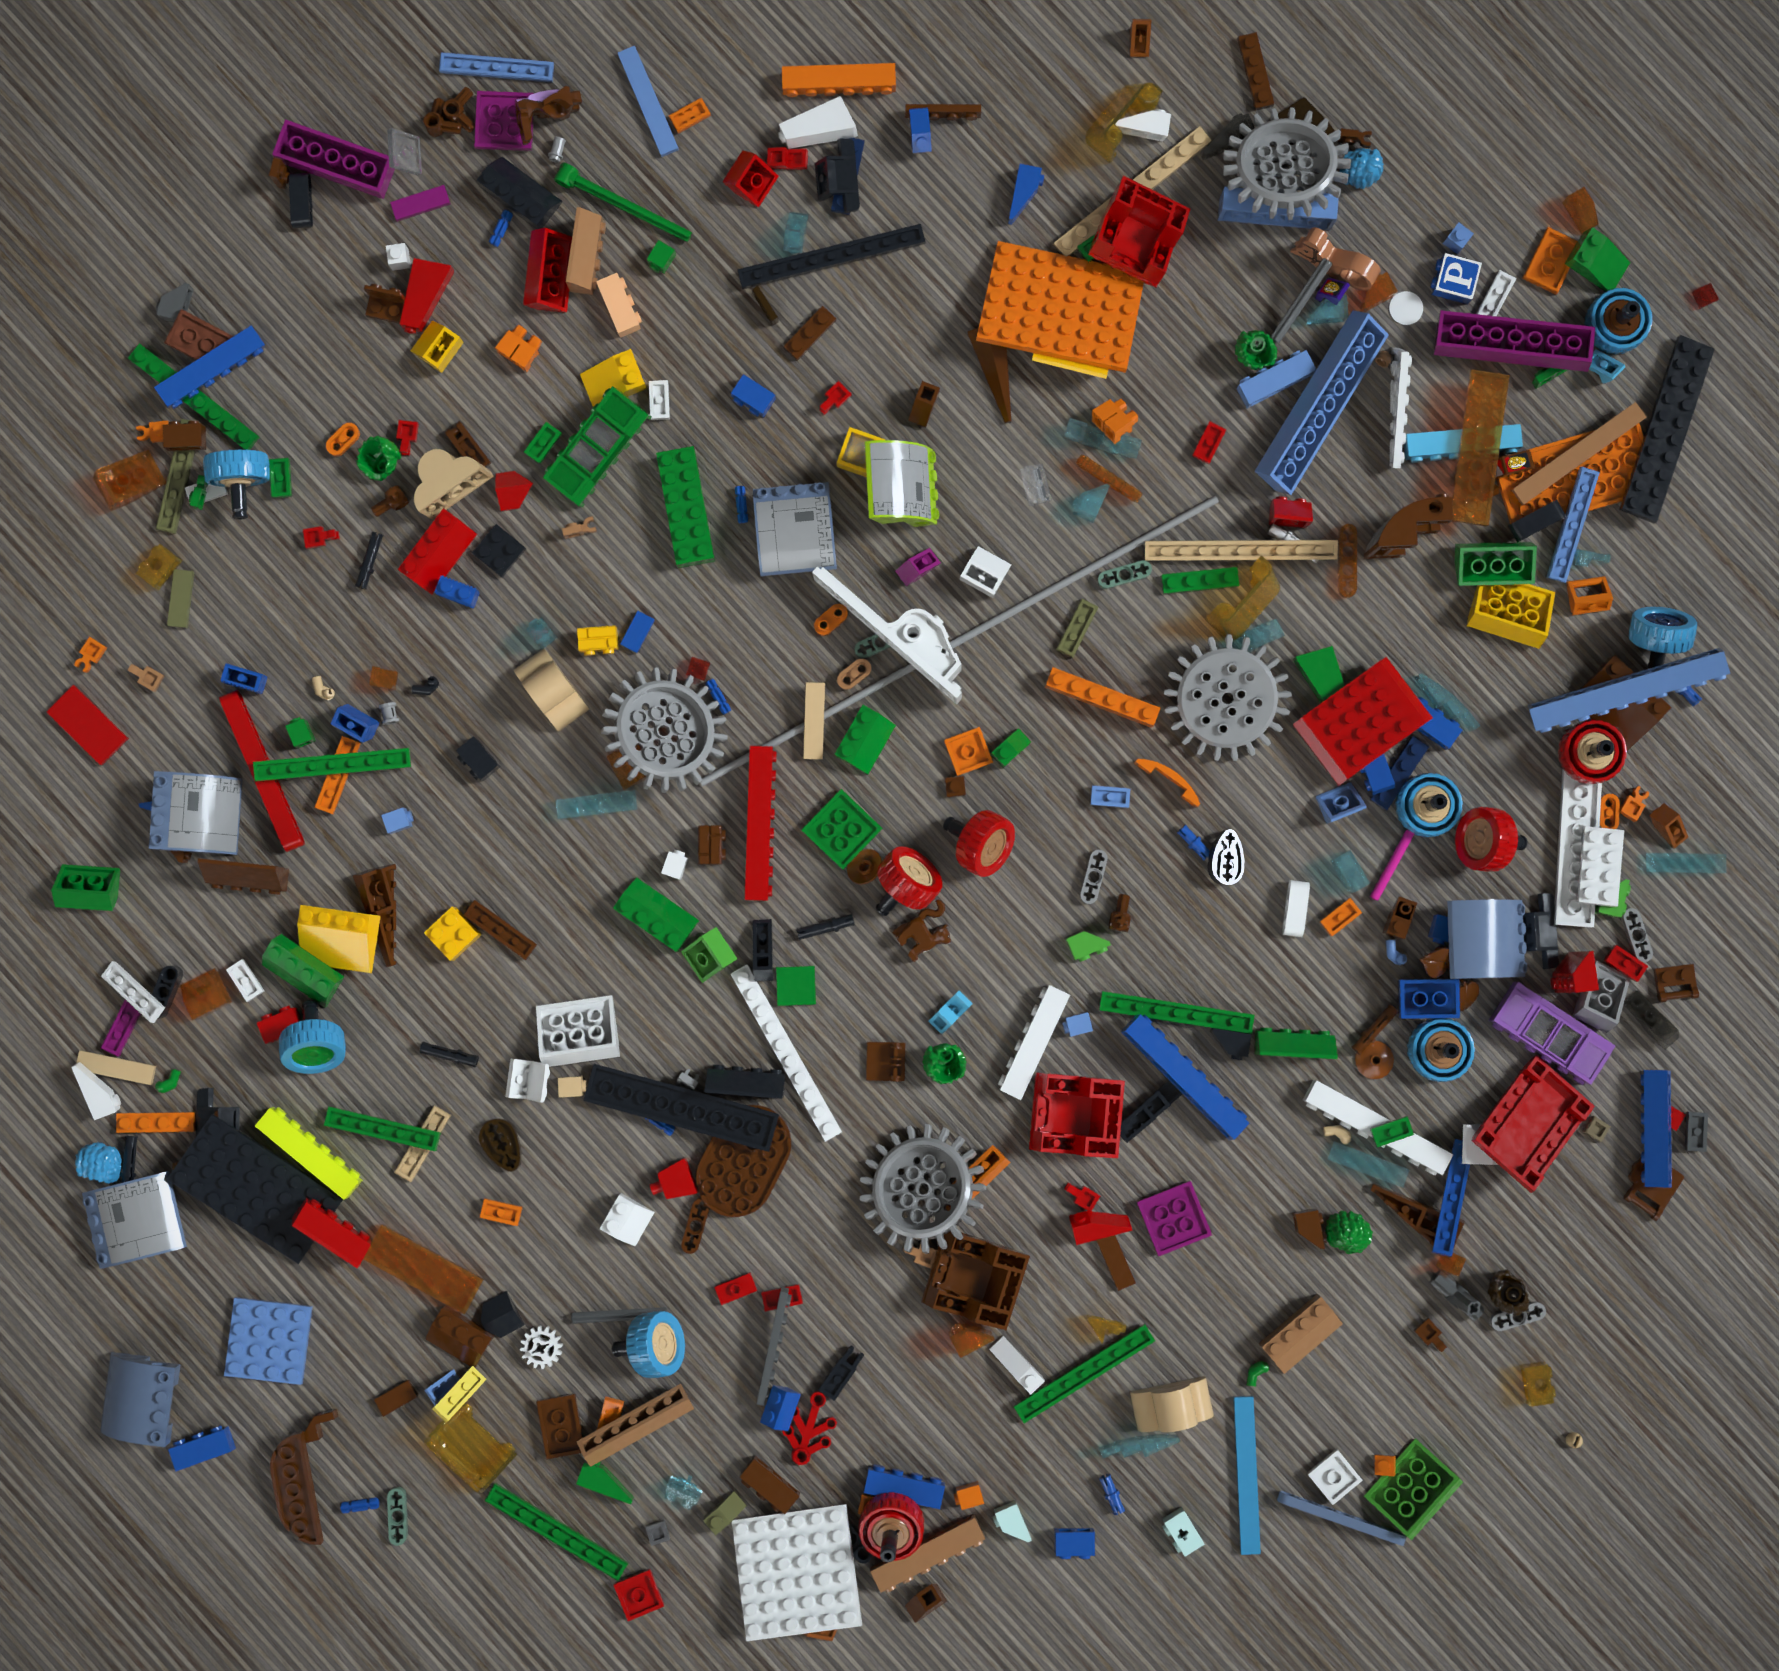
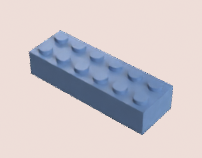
[1218,186,1339,230]

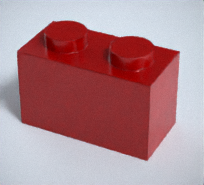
[256,1006,302,1044]

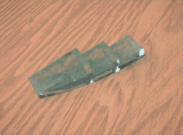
[1414,673,1480,732]
[556,790,637,819]
[1646,853,1726,874]
[1328,1141,1410,1188]
[1098,1434,1181,1458]

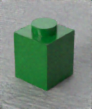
[647,240,676,274]
[285,717,316,749]

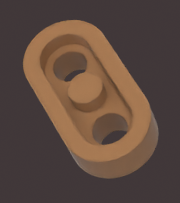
[837,659,871,690]

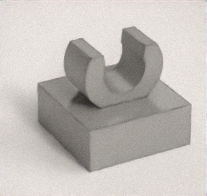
[675,1069,699,1091]

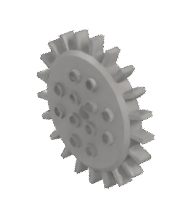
[1223,107,1351,220]
[1164,634,1292,761]
[601,667,728,793]
[859,1124,986,1254]

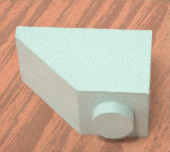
[993,1501,1032,1542]

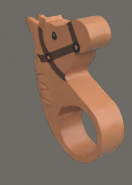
[1290,227,1381,290]

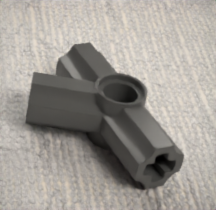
[1429,1270,1485,1321]

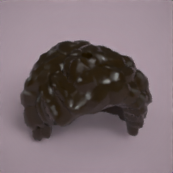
[1487,1269,1529,1316]

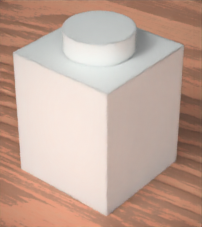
[386,243,411,271]
[661,849,688,880]

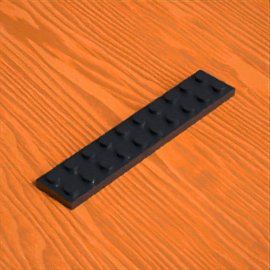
[1619,335,1715,524]
[583,1064,780,1152]

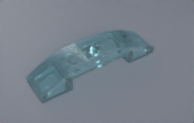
[1064,418,1142,459]

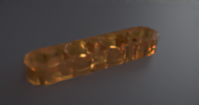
[1075,454,1143,503]
[1338,524,1357,599]

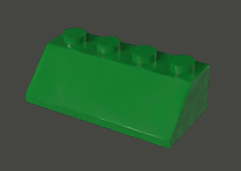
[1454,542,1537,586]
[613,877,700,952]
[262,934,344,1008]
[1254,1027,1338,1059]

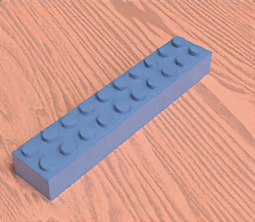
[1255,311,1389,495]
[1528,648,1731,733]

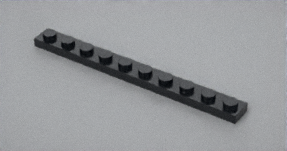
[737,224,926,290]

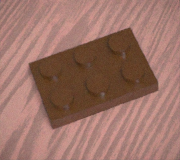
[536,1393,583,1460]

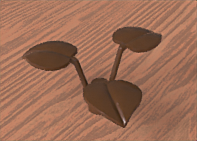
[1420,946,1479,1011]

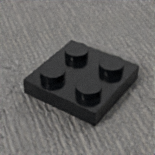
[472,524,526,578]

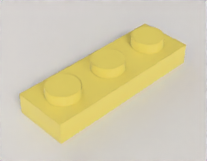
[432,1366,486,1422]

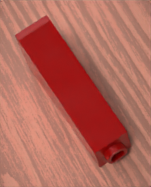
[400,258,454,334]

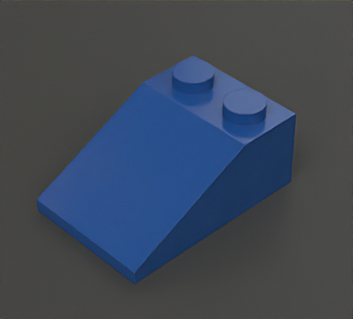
[1398,979,1460,1019]

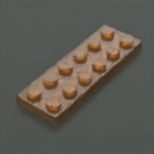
[363,1224,484,1314]

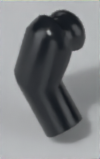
[412,676,439,695]

